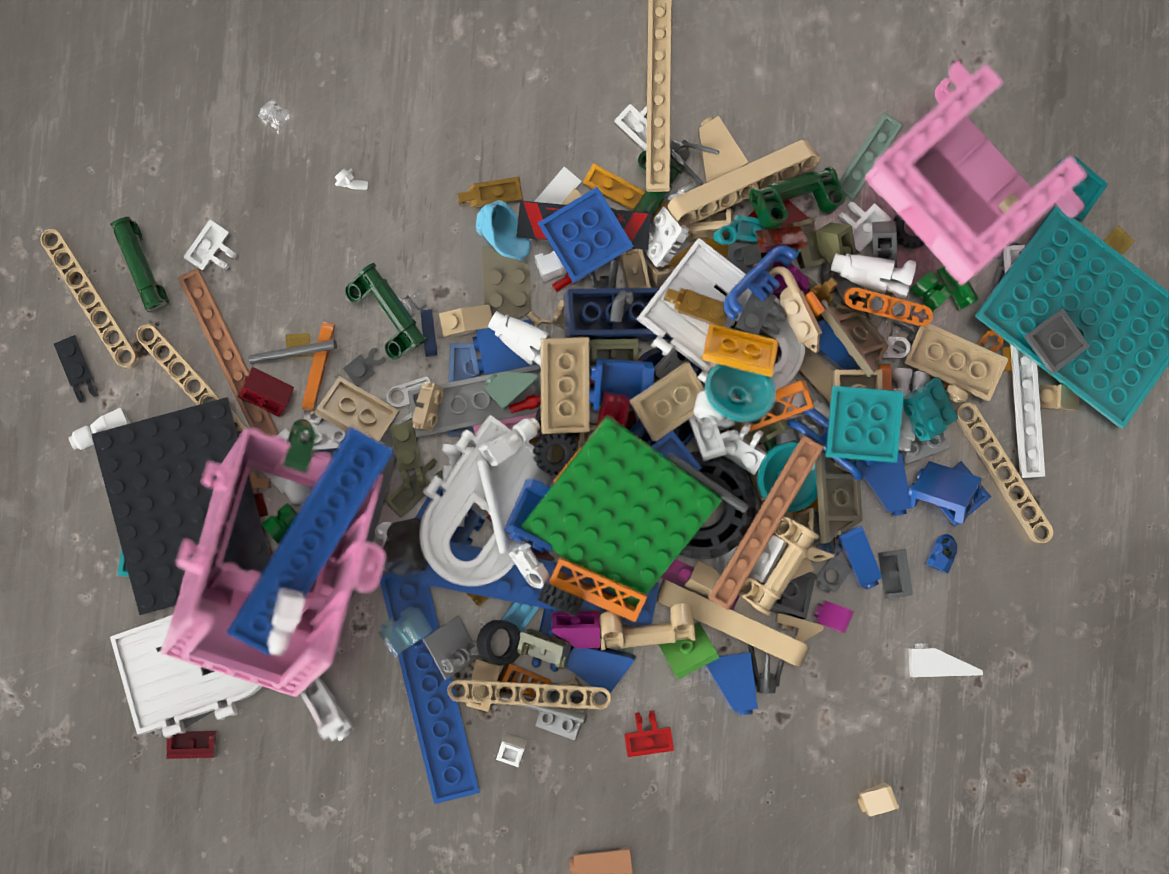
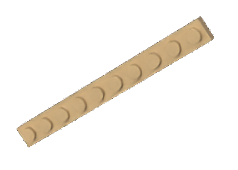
[646,0,672,192]

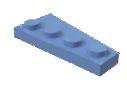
[447,343,480,437]

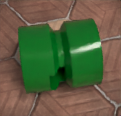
[909,269,953,312]
[262,503,298,545]

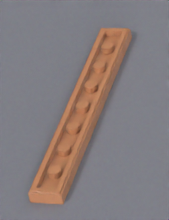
[178,268,279,437]
[708,435,824,610]

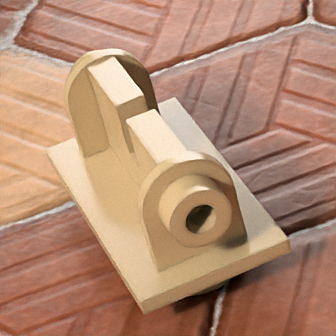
[411,382,444,433]

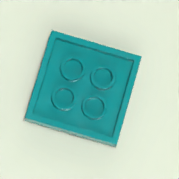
[825,385,904,463]

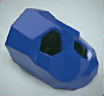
[925,534,957,574]

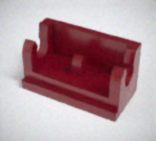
[237,367,294,417]
[596,391,631,429]
[166,731,217,759]

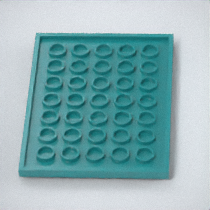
[975,205,1169,429]

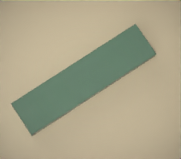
[839,112,904,202]

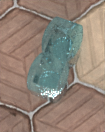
[379,606,434,657]

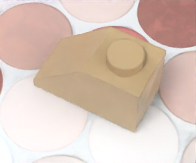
[439,305,493,338]
[857,782,899,816]

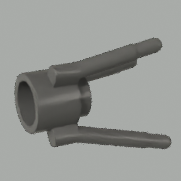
[670,139,720,185]
[590,256,620,288]
[748,644,784,693]

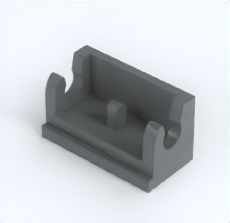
[878,549,913,599]

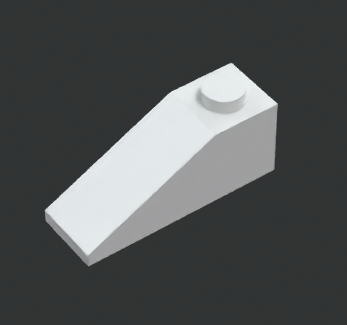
[909,643,983,677]

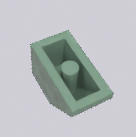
[484,372,538,410]

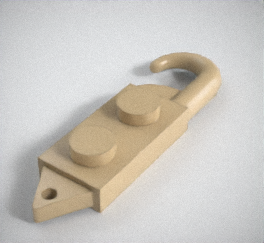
[770,266,822,353]

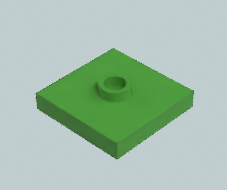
[659,622,719,680]

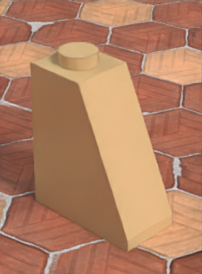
[698,116,749,183]

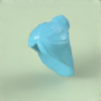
[476,200,531,260]

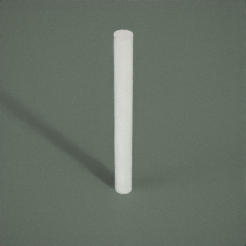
[477,459,509,554]

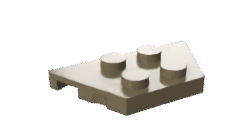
[482,246,531,319]
[820,301,889,378]
[816,452,863,544]

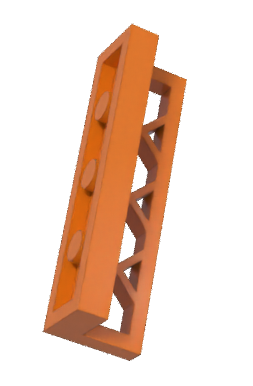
[723,381,815,433]
[548,557,647,622]

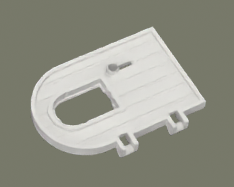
[637,238,805,390]
[420,415,557,586]
[110,615,263,738]

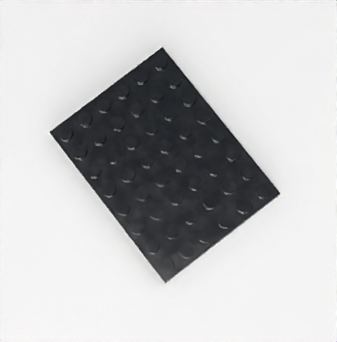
[91,397,271,615]

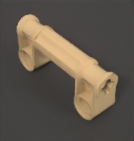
[738,516,819,616]
[600,603,695,651]

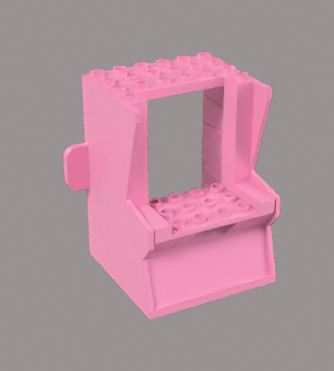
[864,60,1087,285]
[160,428,385,697]

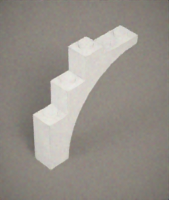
[300,675,352,741]

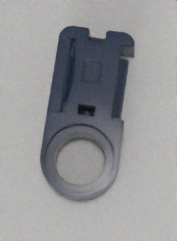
[420,309,437,357]

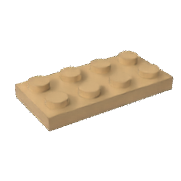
[903,323,1008,402]
[541,337,589,434]

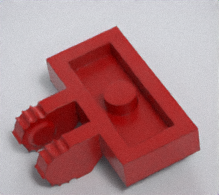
[624,711,674,758]

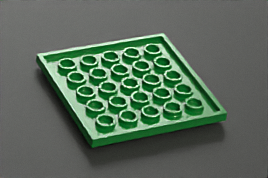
[521,415,722,607]

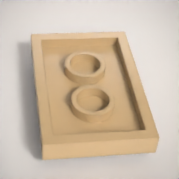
[630,362,705,441]
[315,376,399,442]

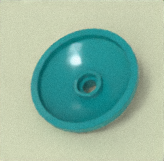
[705,364,776,422]
[757,442,818,512]

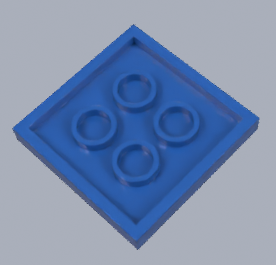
[538,186,634,283]

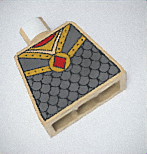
[795,508,841,562]

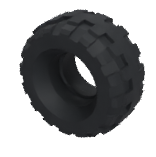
[680,451,756,559]

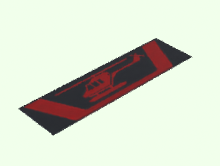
[516,200,652,250]

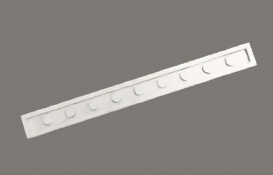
[1003,245,1045,478]

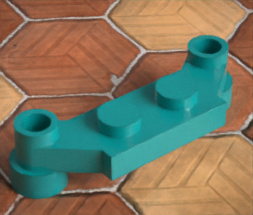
[713,215,801,254]

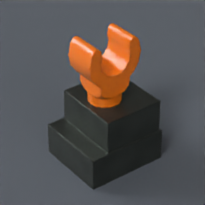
[741,242,768,268]

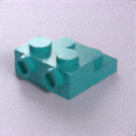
[1054,156,1108,222]
[903,377,958,441]

